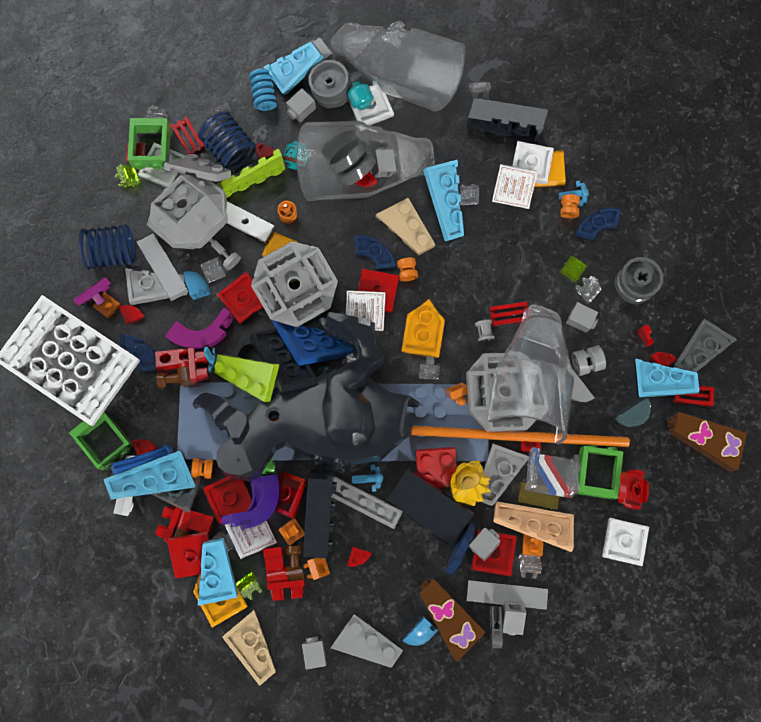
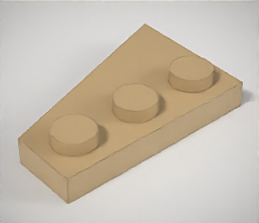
[376,198,435,255]
[222,610,276,686]

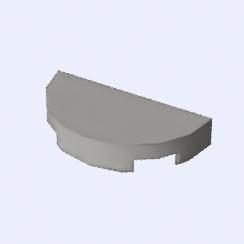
[563,368,594,402]

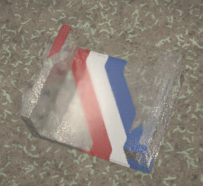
[525,447,581,498]

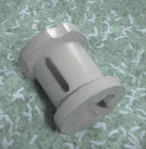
[475,320,495,342]

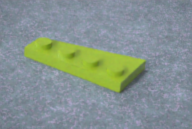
[216,149,285,198]
[213,354,279,402]

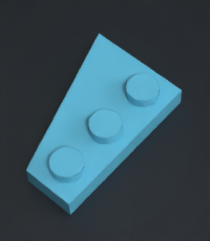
[264,42,324,95]
[635,359,699,398]
[198,538,238,605]

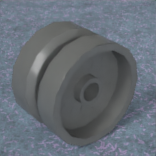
[309,60,351,109]
[327,138,376,186]
[615,257,663,304]

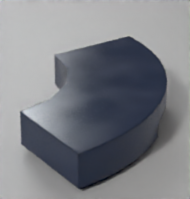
[575,208,621,240]
[354,235,396,270]
[120,334,157,371]
[445,521,476,575]

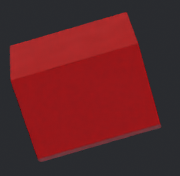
[274,471,308,519]

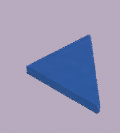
[271,320,357,366]

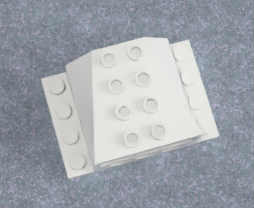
[0,295,140,426]

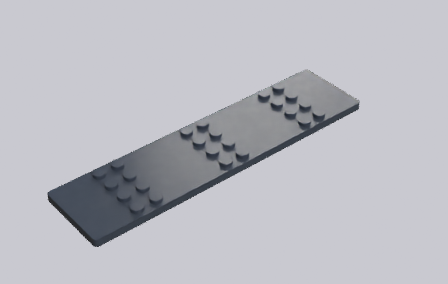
[177,382,489,462]

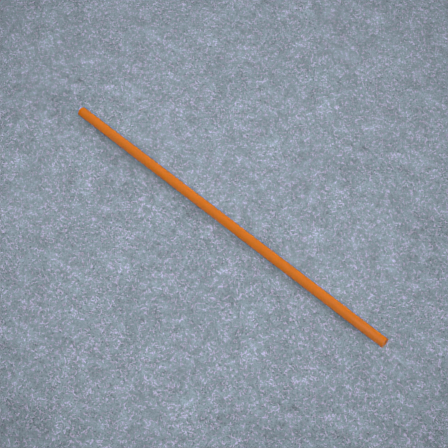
[270,418,630,447]

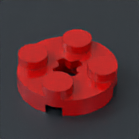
[618,469,649,509]

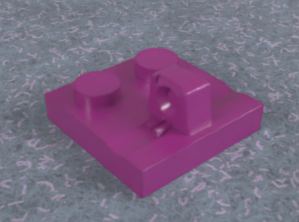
[74,276,112,306]

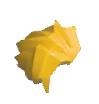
[451,461,491,506]

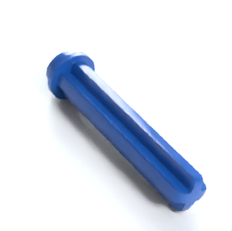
[111,445,174,475]

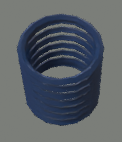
[198,111,256,171]
[78,224,135,270]

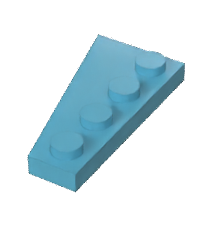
[423,160,464,241]
[103,451,195,500]

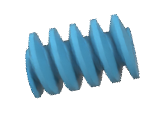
[249,69,277,111]

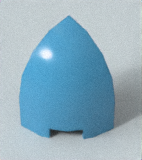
[184,271,211,300]
[402,616,438,646]

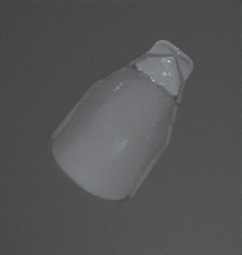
[330,22,465,112]
[297,121,435,201]
[488,304,574,444]

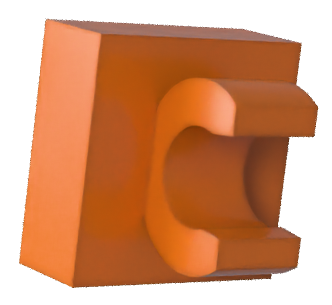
[93,292,121,319]
[445,383,468,406]
[278,518,305,546]
[522,534,543,556]
[304,558,330,580]

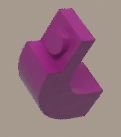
[165,308,233,351]

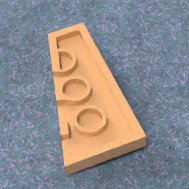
[493,501,574,552]

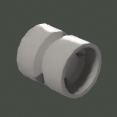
[571,345,606,376]

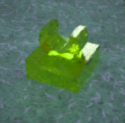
[115,164,140,187]
[560,256,587,282]
[236,572,262,600]

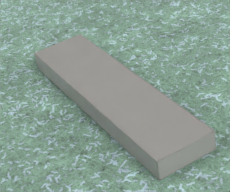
[137,234,188,301]
[333,476,403,529]
[466,580,548,610]

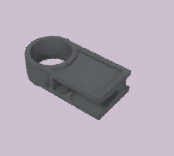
[489,606,503,648]

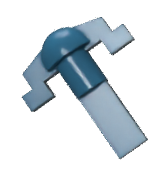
[559,181,589,206]
[204,347,217,373]
[352,465,383,492]

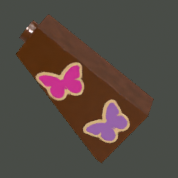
[668,412,747,472]
[419,578,486,662]

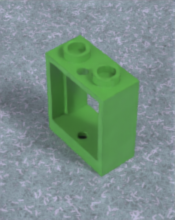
[128,118,171,170]
[69,410,133,470]
[575,445,623,500]

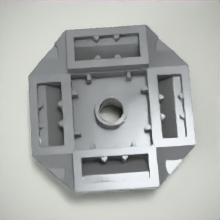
[147,174,228,248]
[251,241,338,327]
[466,353,547,432]

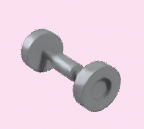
[209,238,241,270]

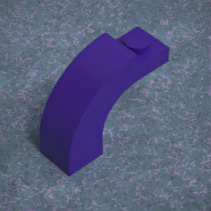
[221,474,279,530]

